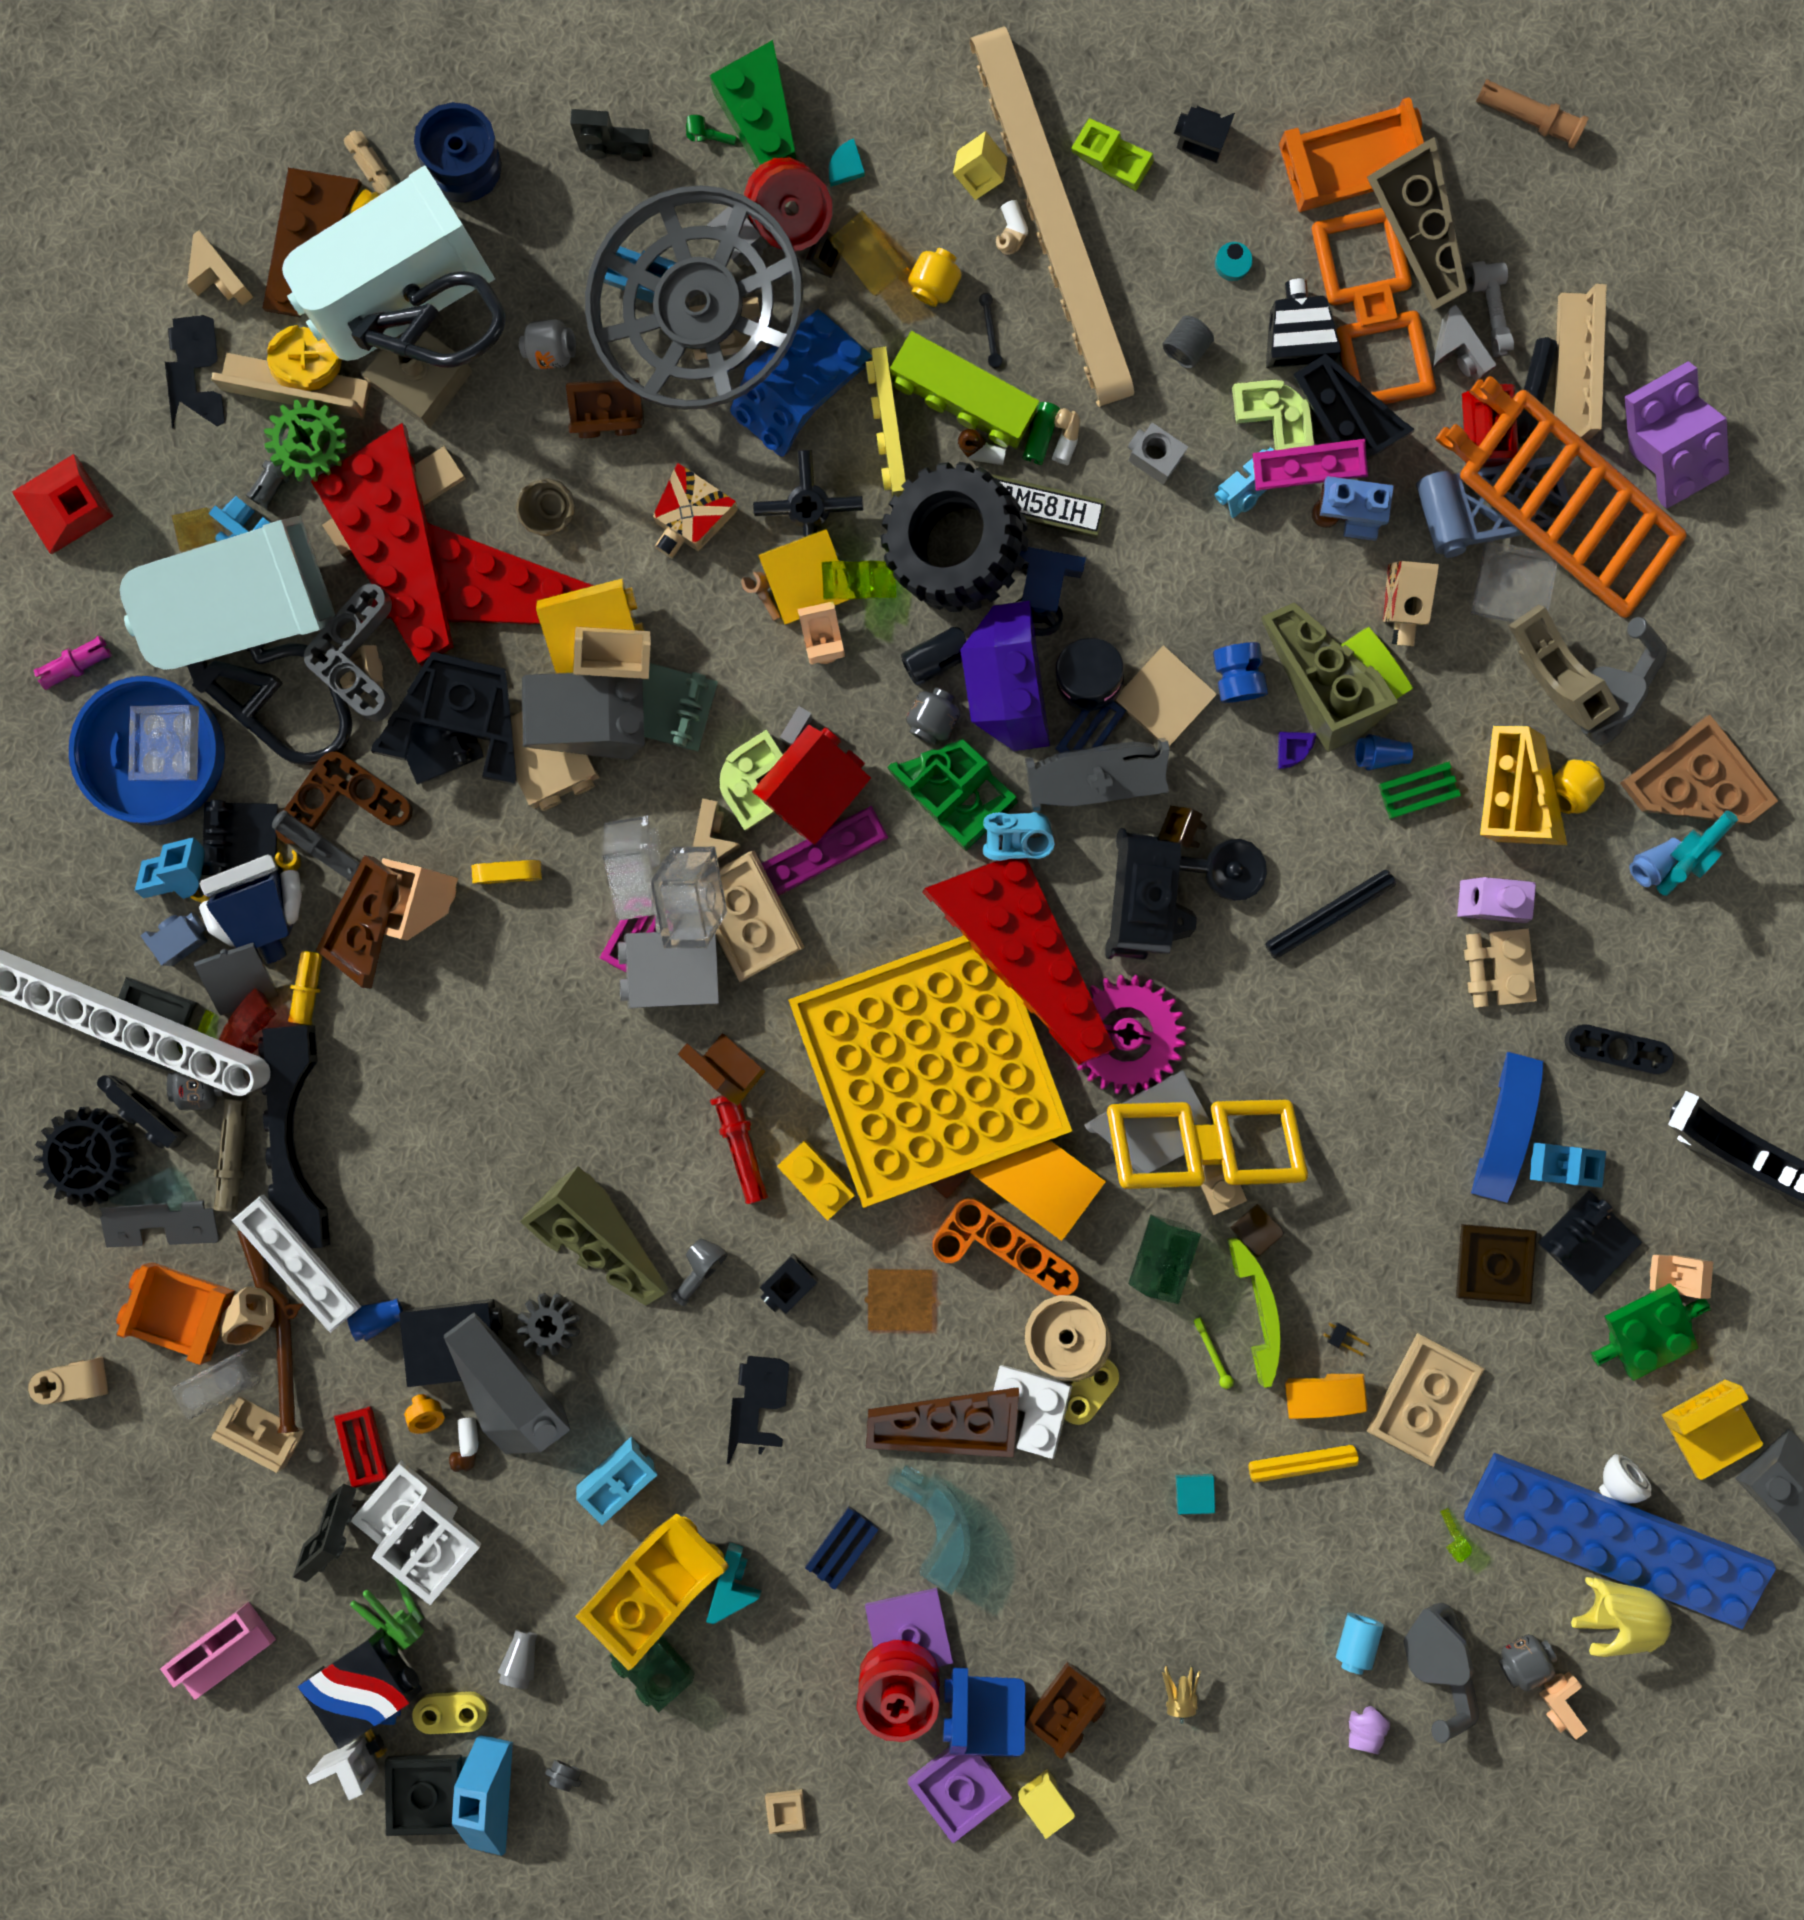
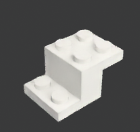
[351,1460,481,1605]

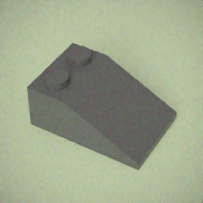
[522,673,645,760]

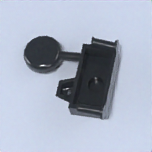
[1105,828,1267,960]

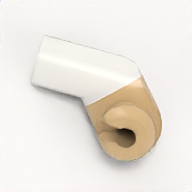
[996,200,1028,255]
[1052,408,1080,465]

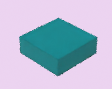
[1175,1474,1215,1515]

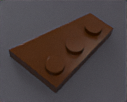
[316,855,398,989]

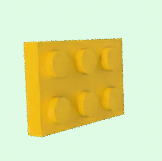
[575,1514,729,1671]

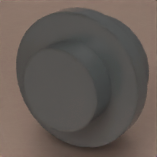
[545,1760,582,1792]

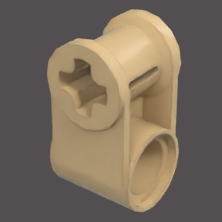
[28,1357,109,1404]

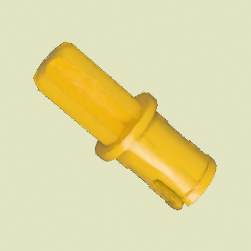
[288,951,322,1025]

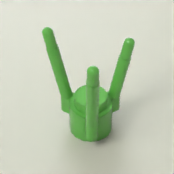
[350,1576,424,1651]

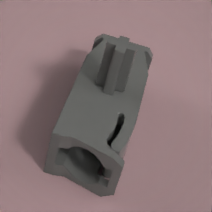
[1025,738,1169,811]

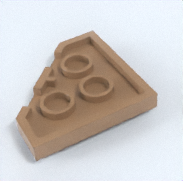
[1620,715,1778,825]

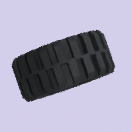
[881,462,1029,612]

